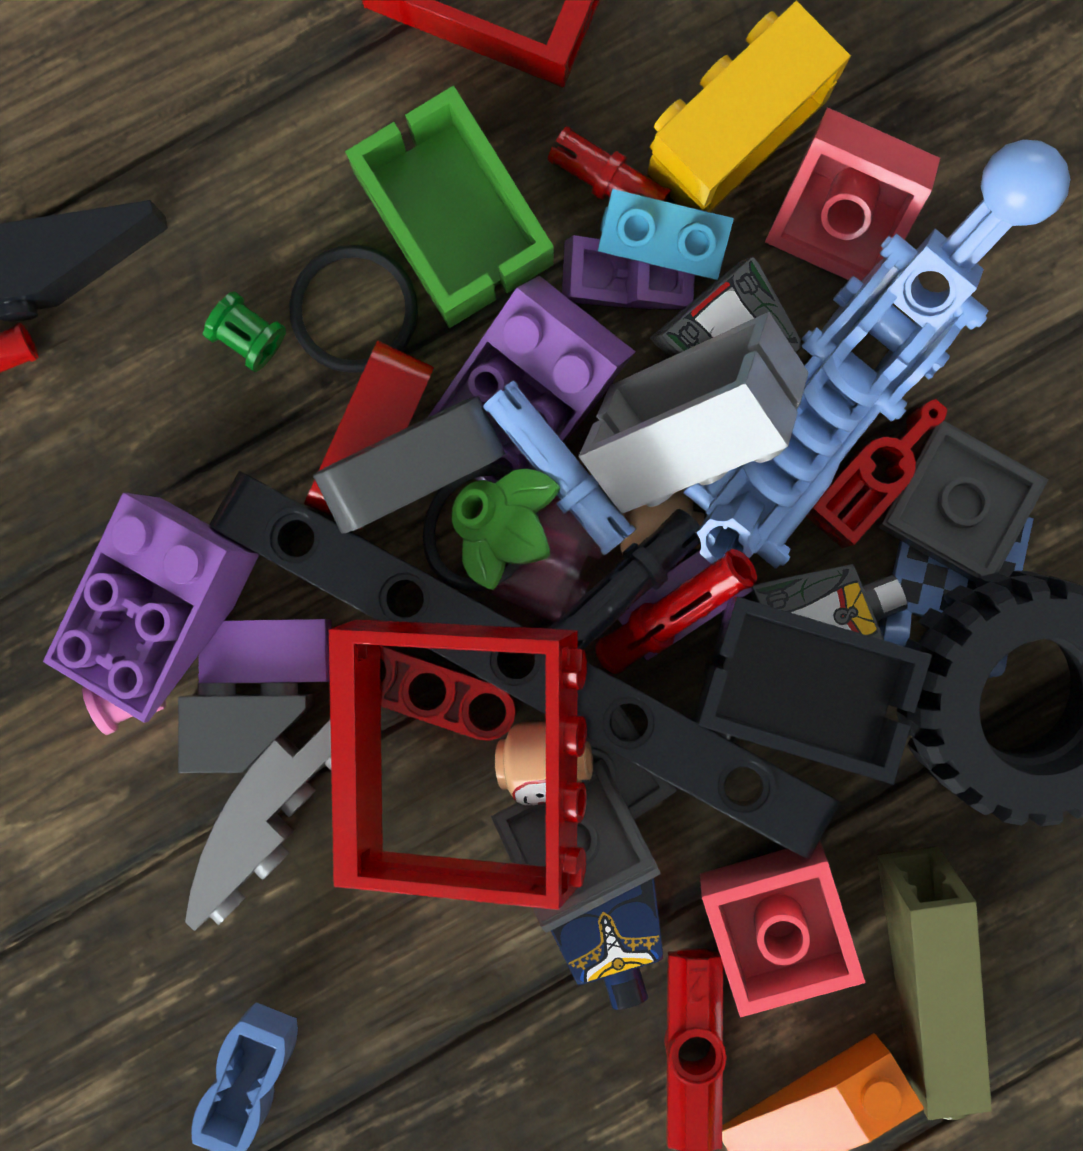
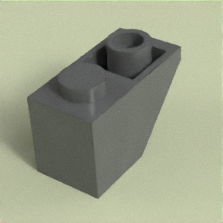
[178,682,315,773]

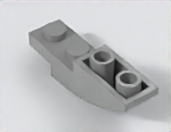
[185,720,331,931]

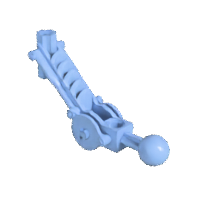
[683,140,1070,569]

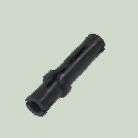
[548,509,701,650]

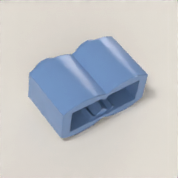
[191,1002,298,1151]

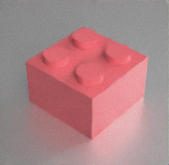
[700,841,866,1017]

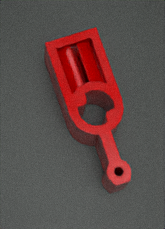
[806,399,948,548]

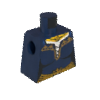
[551,878,663,1010]

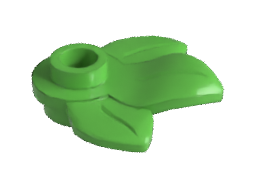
[451,468,560,590]

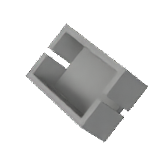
[578,312,809,514]

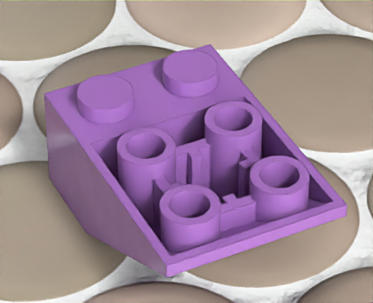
[428,276,636,483]
[43,493,259,723]

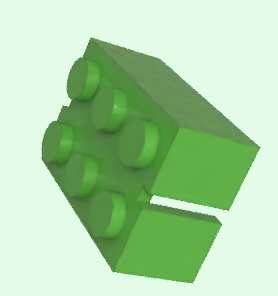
[345,85,554,328]

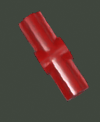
[664,948,727,1151]

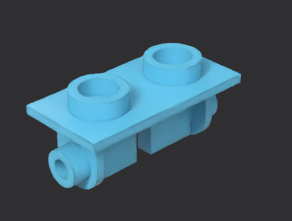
[597,189,734,280]

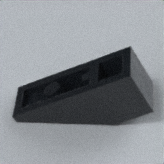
[0,200,168,322]

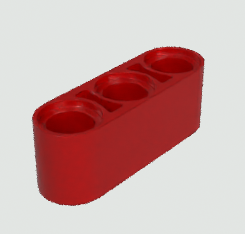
[304,341,434,529]
[380,646,517,741]

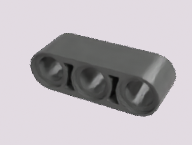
[313,395,506,534]

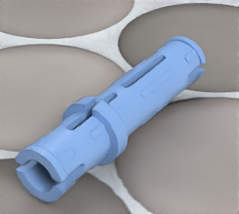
[483,380,636,555]

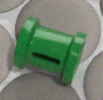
[203,291,286,372]

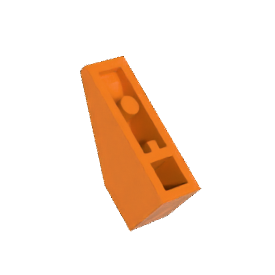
[722,1033,924,1151]

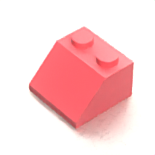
[765,107,940,281]

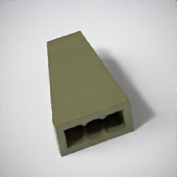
[877,847,992,1120]

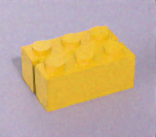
[647,0,851,212]

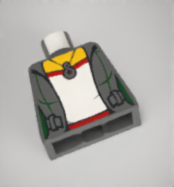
[650,257,802,357]
[749,564,908,640]

